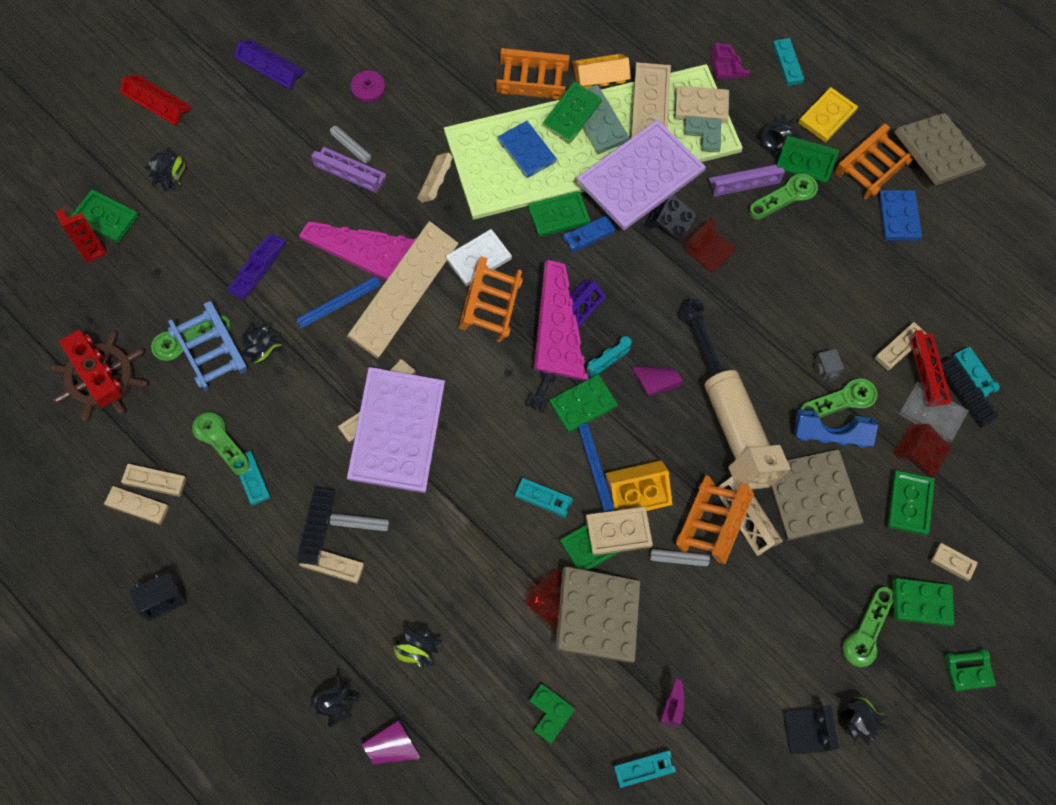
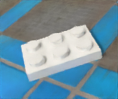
[446,229,512,286]

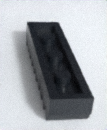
[935,356,998,428]
[298,488,335,566]

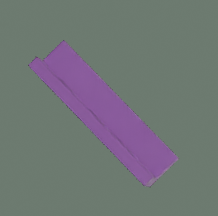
[312,147,386,193]
[708,165,785,197]

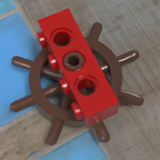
[50,329,148,422]

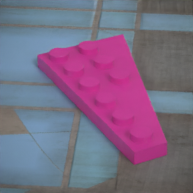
[299,222,417,281]
[534,260,588,381]

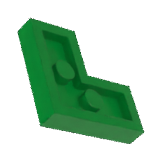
[529,684,575,745]

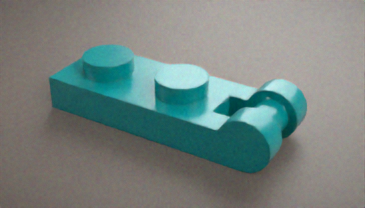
[586,337,631,378]
[952,347,1000,398]
[235,450,271,506]
[515,478,573,518]
[614,751,677,788]

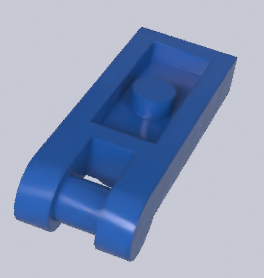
[562,216,615,253]

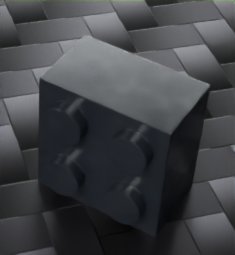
[129,572,187,621]

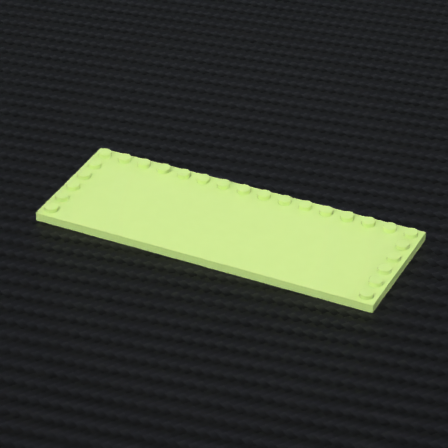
[444,64,743,220]

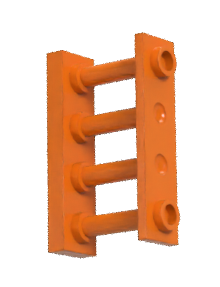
[497,48,569,100]
[835,124,915,200]
[458,256,523,342]
[676,475,754,564]

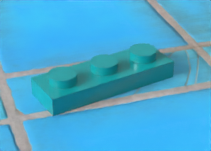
[773,38,804,86]

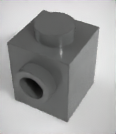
[814,349,844,381]

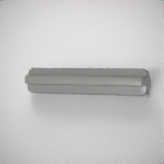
[330,125,371,163]
[330,514,389,531]
[650,549,710,566]

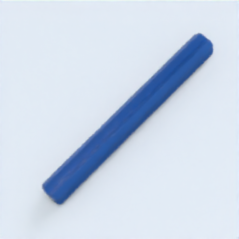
[296,276,381,328]
[579,423,614,512]

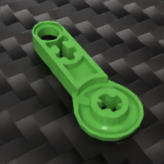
[749,174,818,220]
[151,316,231,361]
[800,378,877,418]
[192,412,250,475]
[843,587,893,667]

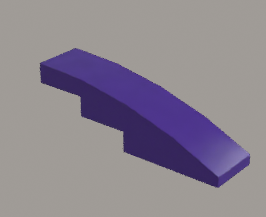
[228,233,286,300]

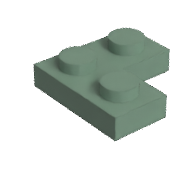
[685,116,721,153]

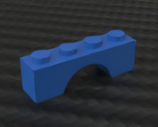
[793,409,878,448]

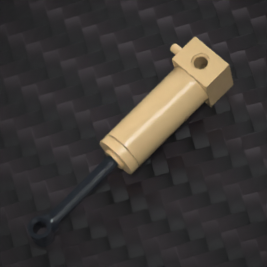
[679,298,791,490]

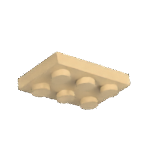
[675,86,729,123]
[586,507,653,556]

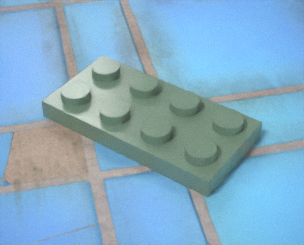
[583,84,630,154]

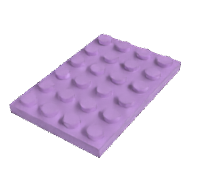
[576,120,706,230]
[347,367,445,493]

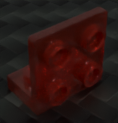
[685,218,736,273]
[894,424,951,477]
[524,569,562,629]

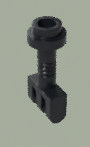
[525,372,556,413]

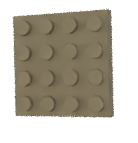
[895,113,986,185]
[770,450,863,541]
[555,567,640,663]

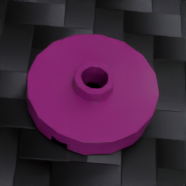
[351,71,385,103]

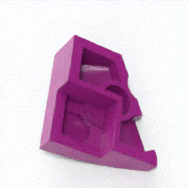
[710,43,750,79]
[631,367,683,397]
[659,679,684,729]
[362,721,421,765]

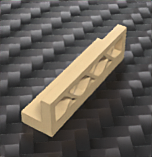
[718,477,783,556]

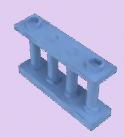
[167,301,247,392]

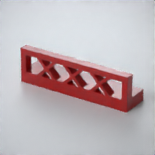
[120,74,192,125]
[55,209,107,263]
[909,330,952,407]

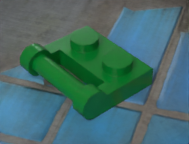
[945,649,996,692]

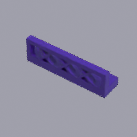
[234,40,305,89]
[537,280,606,331]

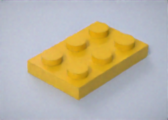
[798,87,858,143]

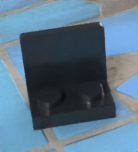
[644,194,696,243]
[784,705,839,755]

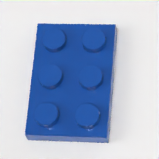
[498,121,557,178]
[878,190,922,241]

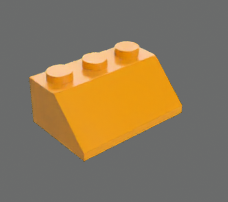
[572,54,631,89]
[605,461,672,511]

